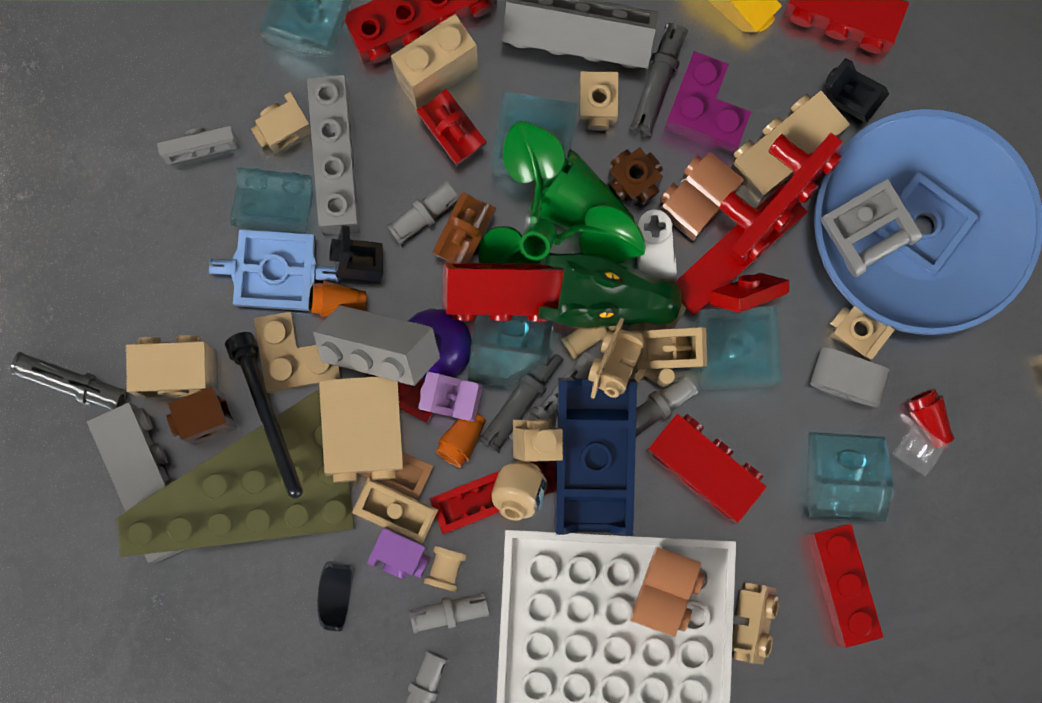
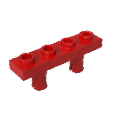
[719,133,843,266]

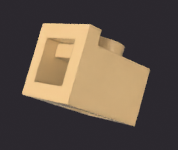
[251,92,311,154]
[829,306,894,361]
[513,419,563,461]

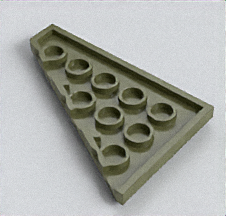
[116,389,354,557]

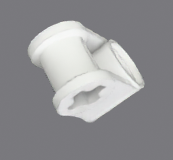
[636,209,677,282]

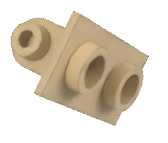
[588,318,644,398]
[732,582,779,664]

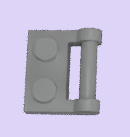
[820,179,922,278]

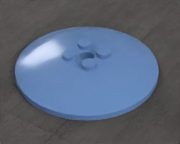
[814,109,1042,335]

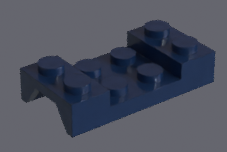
[555,378,637,536]

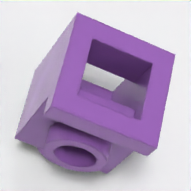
[367,528,430,579]

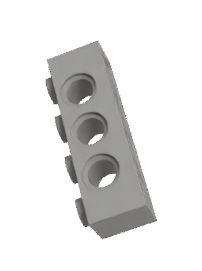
[307,75,360,235]

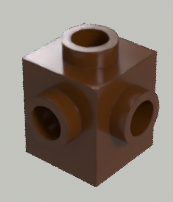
[607,147,663,208]

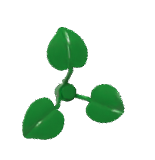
[478,120,646,264]

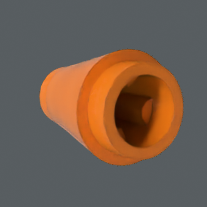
[311,280,366,318]
[435,413,486,468]

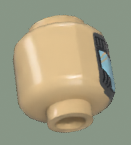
[492,460,547,521]

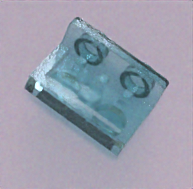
[230,167,313,234]

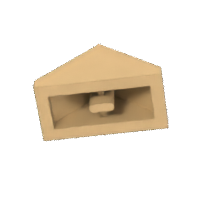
[637,327,707,369]

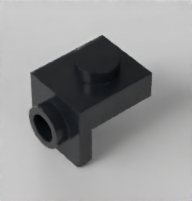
[824,58,889,123]
[329,226,383,282]

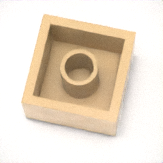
[126,335,218,399]

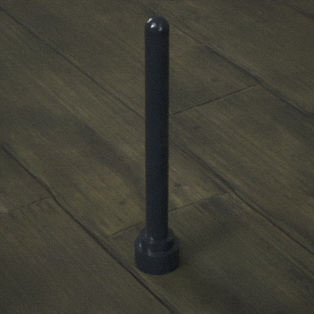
[225,332,303,499]

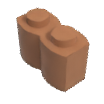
[660,152,744,241]
[630,547,706,637]

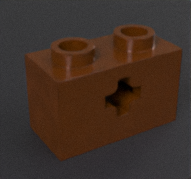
[166,386,237,445]

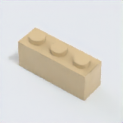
[731,91,850,202]

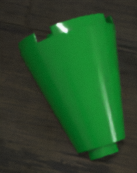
[528,149,634,234]

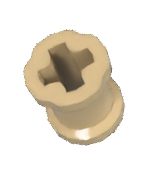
[423,546,467,592]

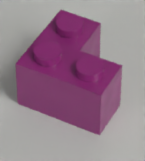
[664,51,751,156]

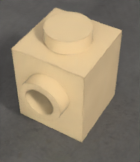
[579,72,618,131]

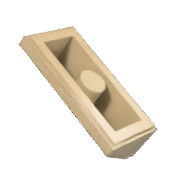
[352,478,438,545]

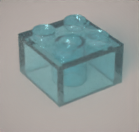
[696,306,782,391]

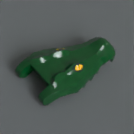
[537,253,682,329]

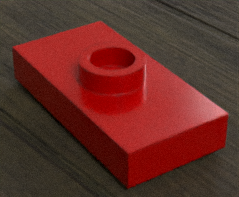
[710,273,789,313]

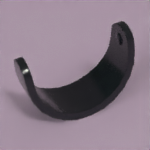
[317,561,352,631]

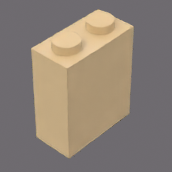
[391,14,479,109]
[319,377,403,482]

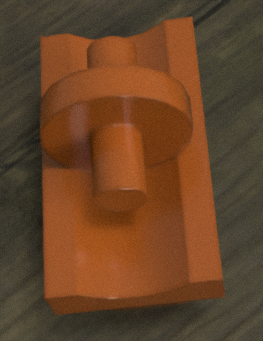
[432,192,496,263]

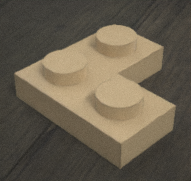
[253,311,342,394]

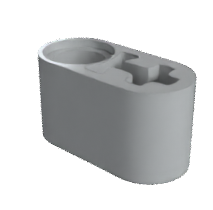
[810,348,890,407]

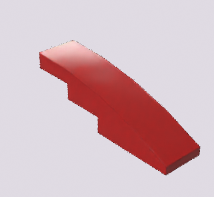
[675,185,808,316]
[429,461,557,534]

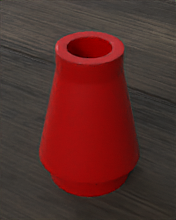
[907,389,955,448]

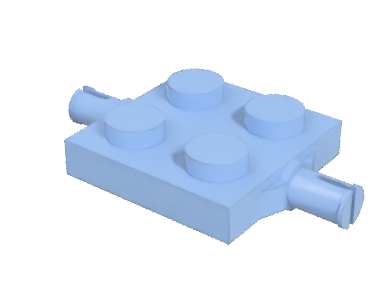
[209,230,339,311]

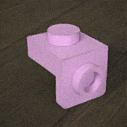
[418,372,483,422]

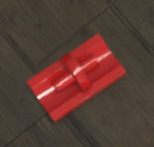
[416,89,487,166]

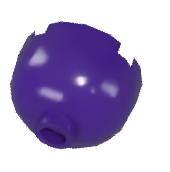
[408,308,473,380]

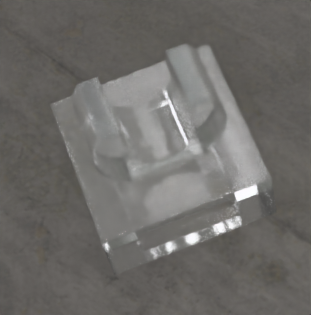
[892,423,948,477]

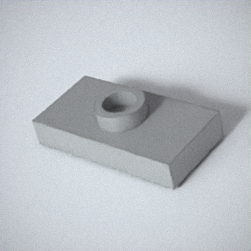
[157,126,239,165]

